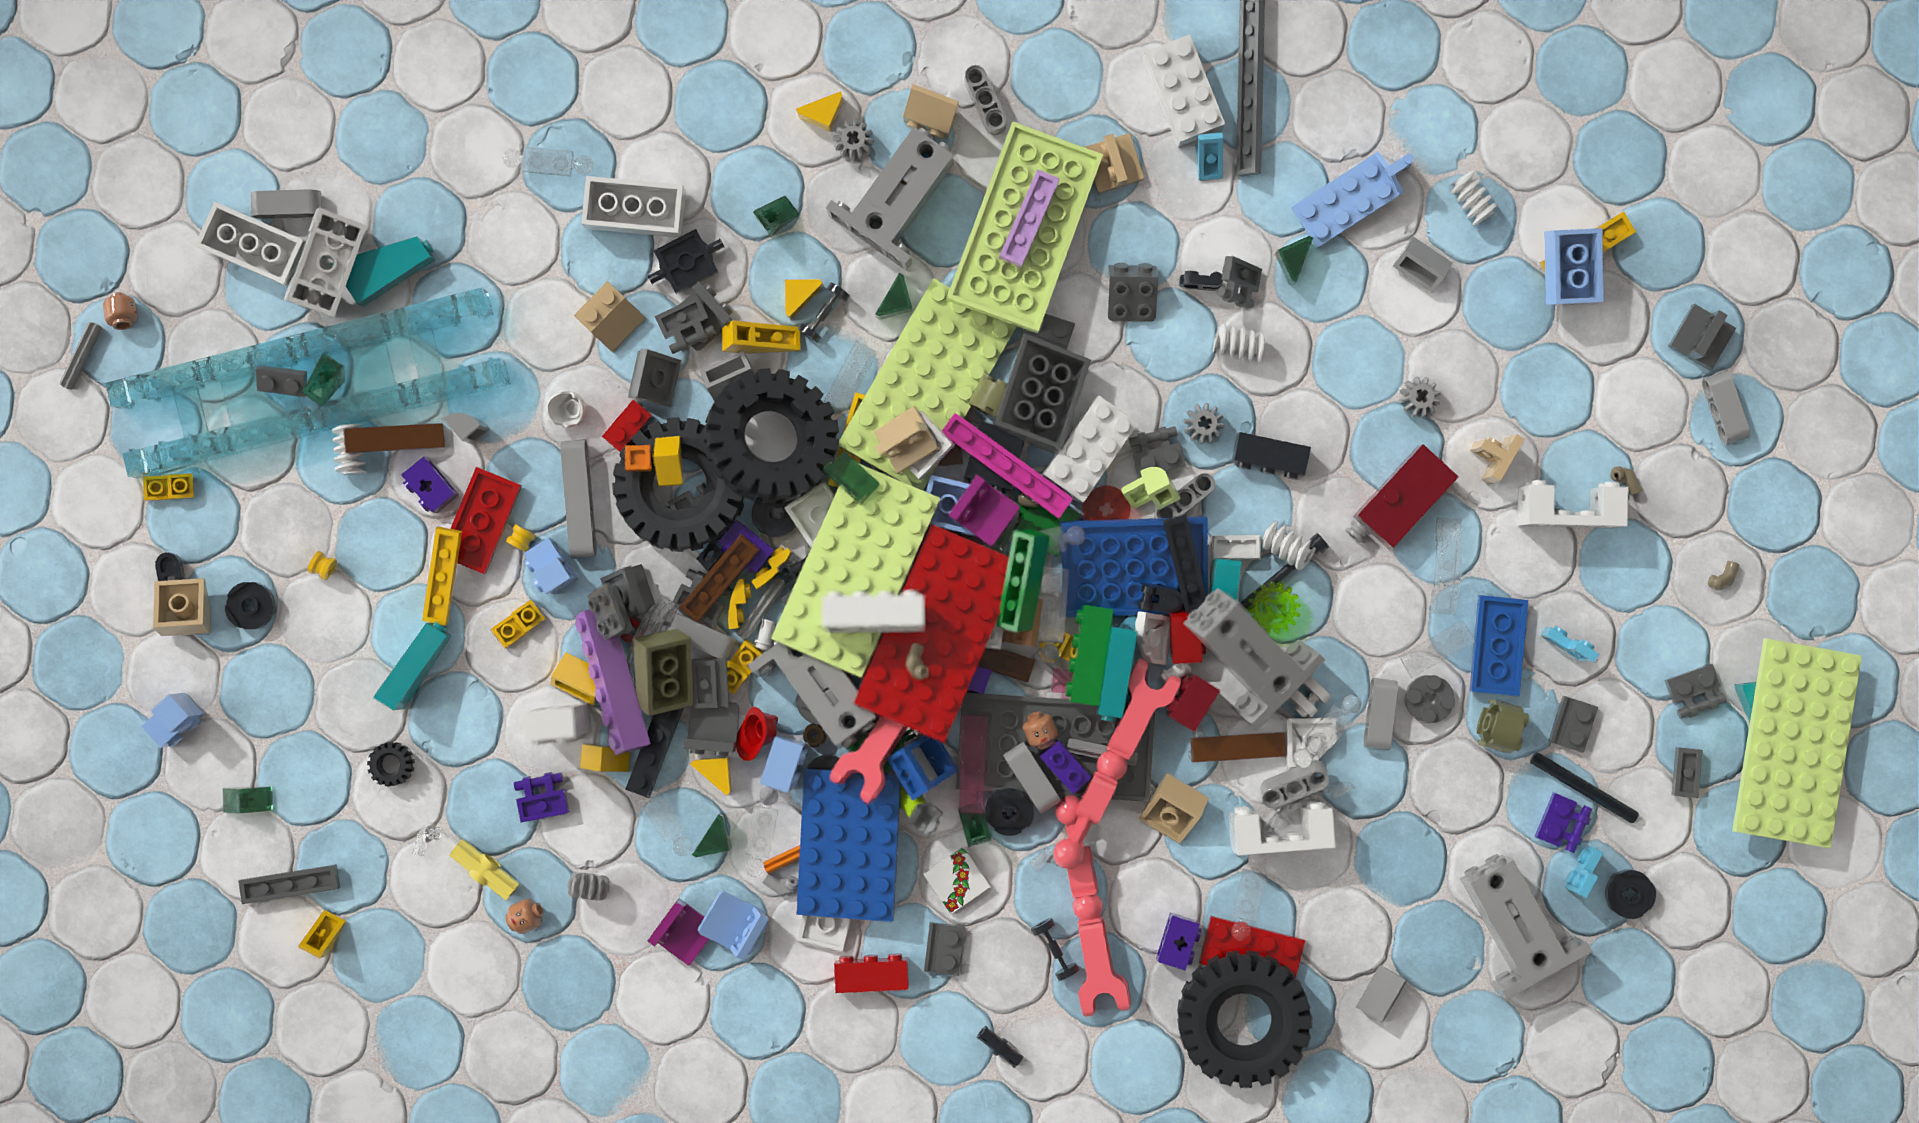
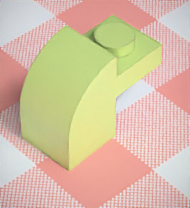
[1121,467,1180,510]

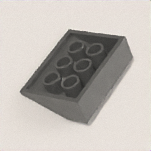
[994,334,1091,454]

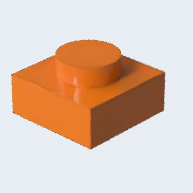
[625,445,651,472]

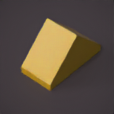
[796,91,844,132]
[785,279,824,320]
[654,436,683,487]
[580,744,630,772]
[690,757,732,796]
[298,910,346,959]

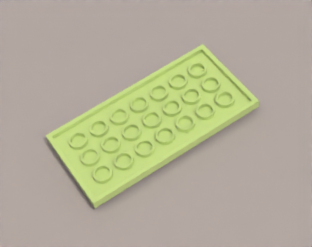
[946,121,1103,333]
[838,278,1016,491]
[771,461,940,678]
[1732,639,1862,848]

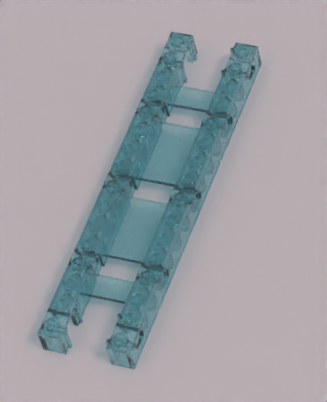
[105,287,511,479]

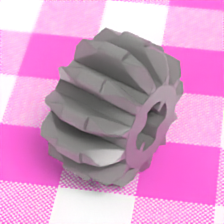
[833,119,874,161]
[1399,377,1441,418]
[1183,403,1225,444]
[567,872,610,901]

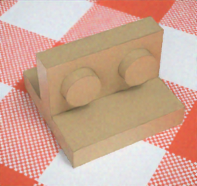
[1084,133,1144,194]
[874,406,940,474]
[1470,434,1525,484]

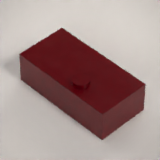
[1353,444,1459,549]

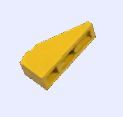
[722,320,801,354]

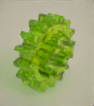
[1247,581,1301,634]

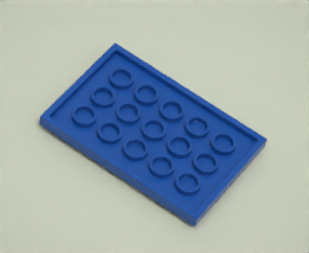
[1061,517,1208,618]
[796,768,901,922]

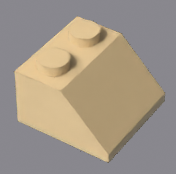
[903,84,959,139]
[574,281,646,353]
[153,578,211,636]
[1139,773,1209,844]

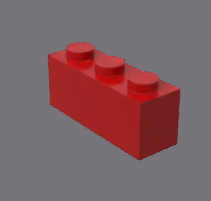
[834,953,909,993]

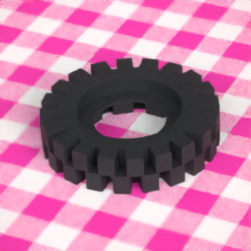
[704,368,839,504]
[612,417,745,552]
[1177,950,1312,1088]

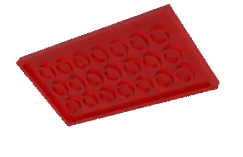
[853,524,1009,743]

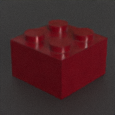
[1165,674,1221,732]

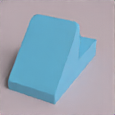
[1195,133,1223,180]

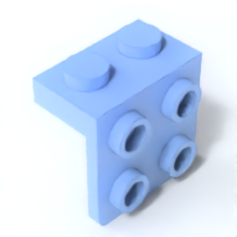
[698,891,769,961]

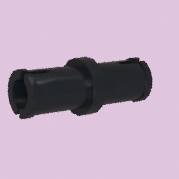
[976,1026,1024,1068]

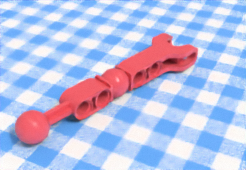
[1053,658,1181,869]
[830,716,907,804]
[1055,795,1131,1017]

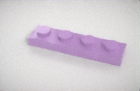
[999,169,1060,268]

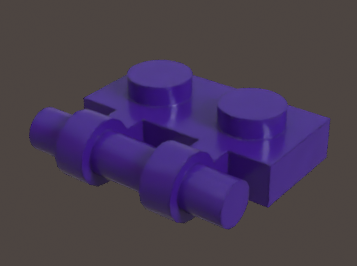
[514,772,570,823]
[1534,792,1593,853]

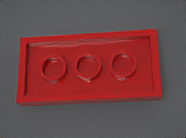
[450,467,522,574]
[1199,915,1305,978]

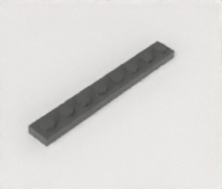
[1236,0,1265,177]

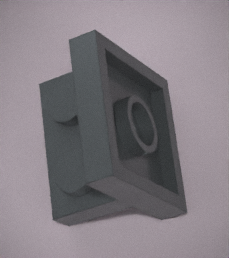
[1668,304,1736,370]
[628,348,682,407]
[600,564,657,619]

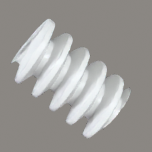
[1449,171,1497,226]
[1212,323,1265,363]
[332,424,367,475]
[1261,521,1316,570]

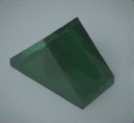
[753,196,799,237]
[1275,236,1314,286]
[875,273,913,320]
[302,353,345,406]
[223,786,273,814]
[958,802,992,847]
[692,812,732,857]

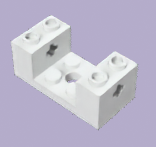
[283,208,367,317]
[1517,480,1628,528]
[1229,801,1336,855]

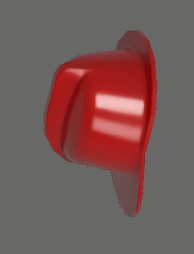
[736,707,778,761]

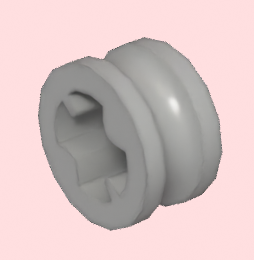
[1345,521,1370,543]

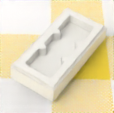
[1211,535,1261,560]

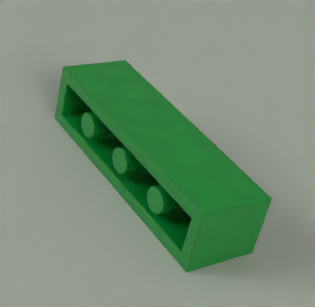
[997,529,1050,632]
[1065,605,1113,706]

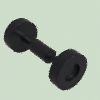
[798,282,850,343]
[1031,918,1080,981]

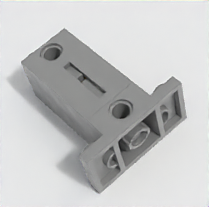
[826,127,954,271]
[1184,589,1325,730]
[748,643,879,749]
[1460,854,1593,999]

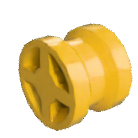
[506,524,537,552]
[307,551,337,581]

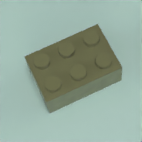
[634,629,693,716]

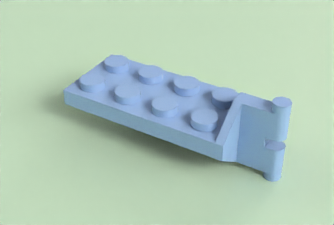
[1291,151,1414,248]

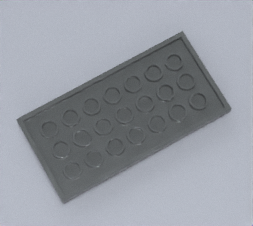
[956,692,1155,802]

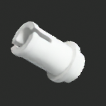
[754,619,777,650]
[1160,663,1192,684]

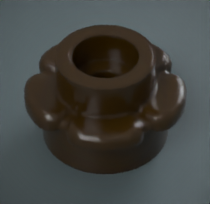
[803,724,827,747]

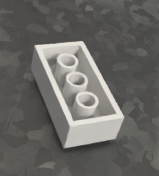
[1143,34,1225,147]
[581,176,686,238]
[195,201,306,287]
[1042,395,1138,504]
[822,591,925,633]
[522,704,591,745]

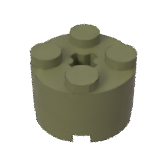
[968,374,1007,419]
[1477,699,1529,753]

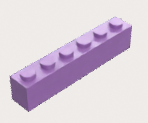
[575,609,650,755]

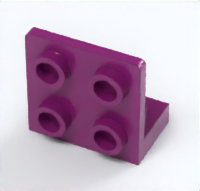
[949,475,1020,546]
[647,898,709,965]

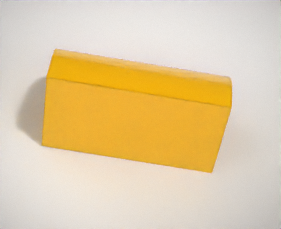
[550,652,597,706]

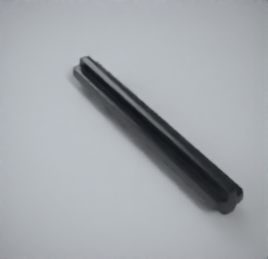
[1530,752,1639,823]

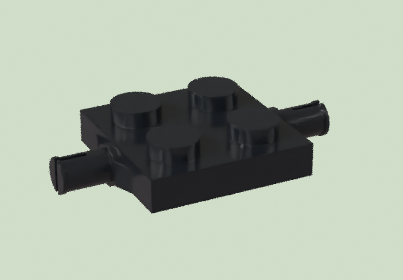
[647,229,725,294]

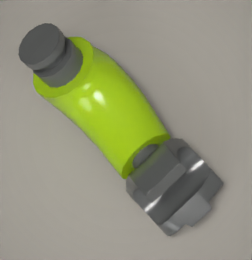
[900,783,943,838]

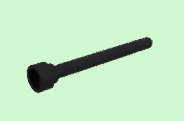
[1239,533,1330,610]

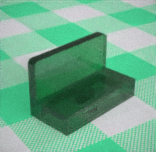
[823,452,880,506]

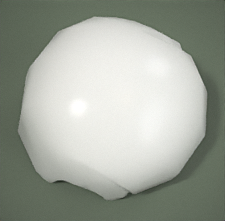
[546,391,586,428]

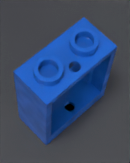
[886,735,959,800]

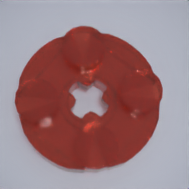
[1082,485,1131,521]

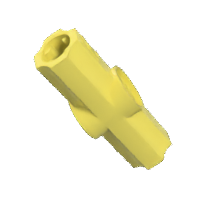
[449,839,520,900]

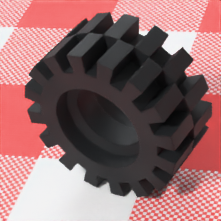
[367,742,415,787]

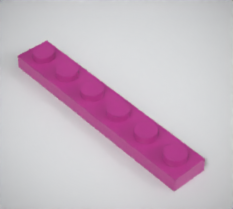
[942,413,1073,519]

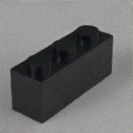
[1231,432,1311,480]

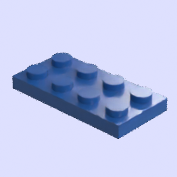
[1469,595,1528,696]

